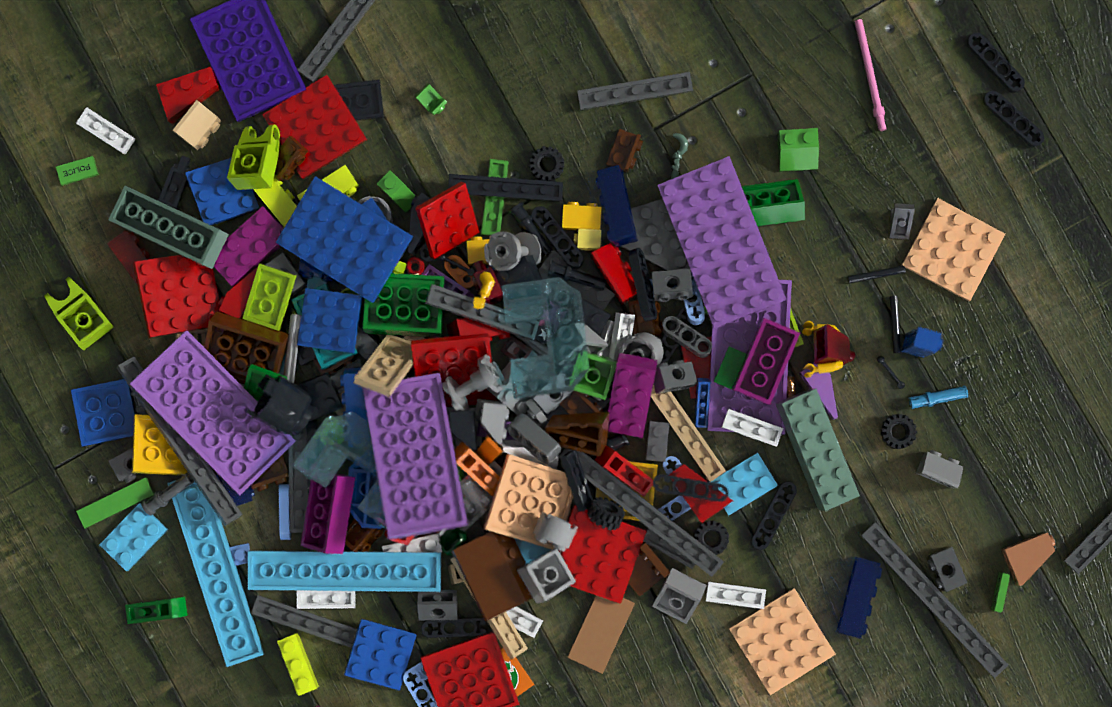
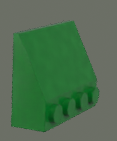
[363,273,444,338]

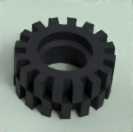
[530,146,564,181]
[880,414,917,449]
[587,497,625,530]
[694,521,729,555]

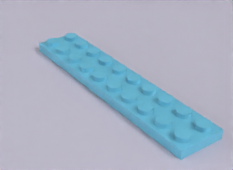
[167,480,265,667]
[248,550,441,592]

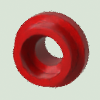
[406,257,425,275]

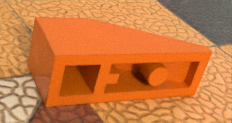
[475,437,504,466]
[454,442,500,497]

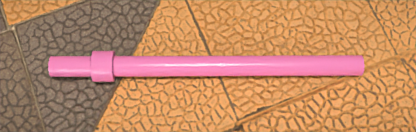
[855,19,886,131]

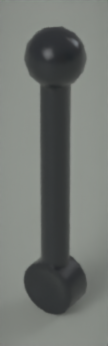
[438,254,475,276]
[877,356,905,389]

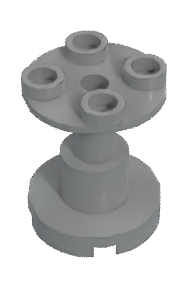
[484,232,541,271]
[442,355,506,411]

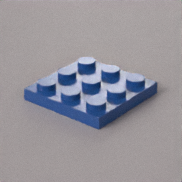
[185,158,259,225]
[297,288,363,353]
[71,379,136,447]
[344,618,417,690]

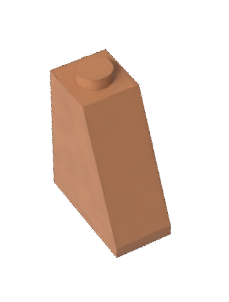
[1001,532,1055,586]

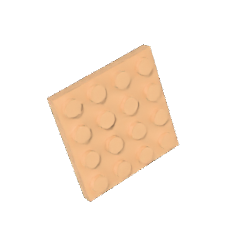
[901,198,1005,301]
[484,454,573,550]
[729,588,836,695]

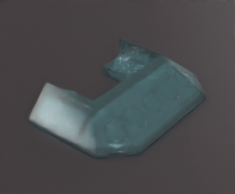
[502,277,589,399]
[293,412,387,528]

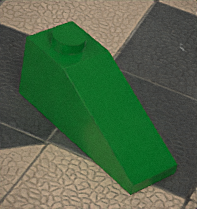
[125,597,188,624]

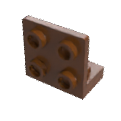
[628,543,670,596]

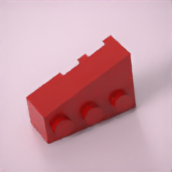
[156,67,220,124]
[447,309,512,342]
[669,464,733,523]

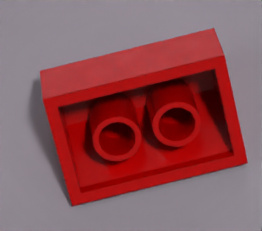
[591,243,637,305]

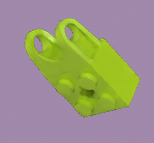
[227,125,280,190]
[44,277,114,351]

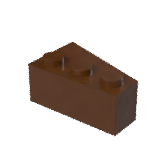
[545,412,610,456]

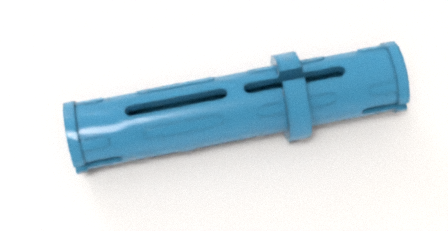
[909,386,968,409]

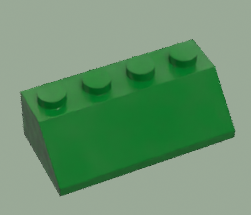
[741,179,805,227]

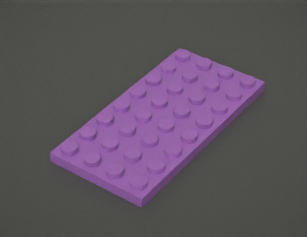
[658,156,786,329]
[707,280,792,434]
[130,331,295,496]
[363,373,467,540]

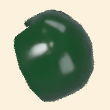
[439,527,468,556]

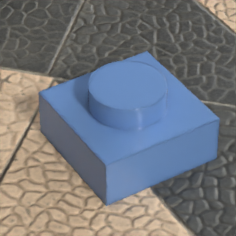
[229,543,250,566]

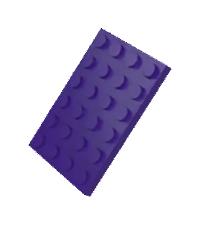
[190,0,306,122]

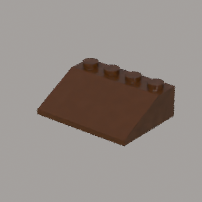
[204,311,289,385]
[452,531,533,622]

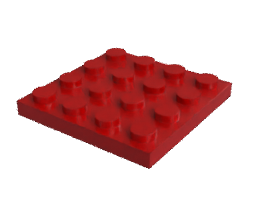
[262,75,367,179]
[133,255,222,338]
[411,333,496,407]
[558,505,647,604]
[421,631,520,707]

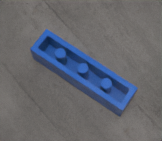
[694,378,711,428]

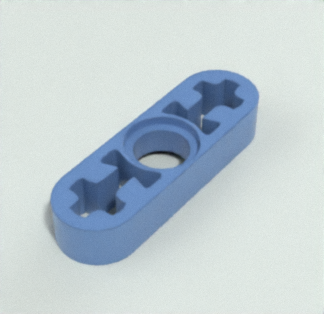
[279,484,291,540]

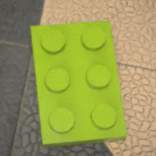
[242,264,297,331]

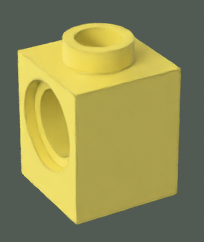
[574,229,601,251]

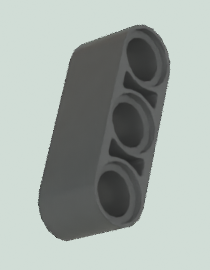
[662,316,712,358]
[507,414,561,465]

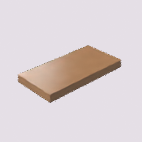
[568,595,635,674]

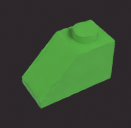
[377,170,415,213]

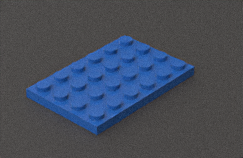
[275,176,413,303]

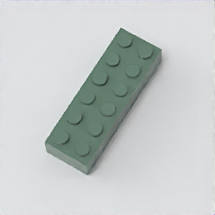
[108,186,229,269]
[775,388,860,511]

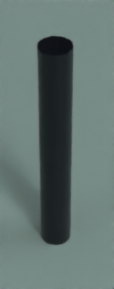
[848,266,906,284]
[890,296,901,354]

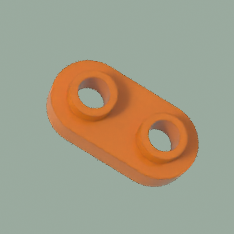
[444,255,474,289]

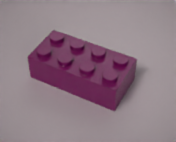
[214,206,284,287]
[732,318,800,405]
[608,353,658,438]
[301,470,355,554]

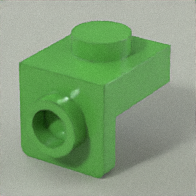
[414,83,447,115]

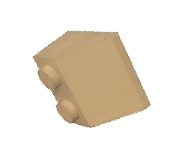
[173,100,221,150]

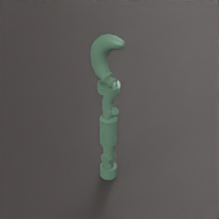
[671,133,688,179]

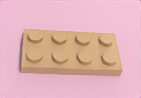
[354,335,414,397]

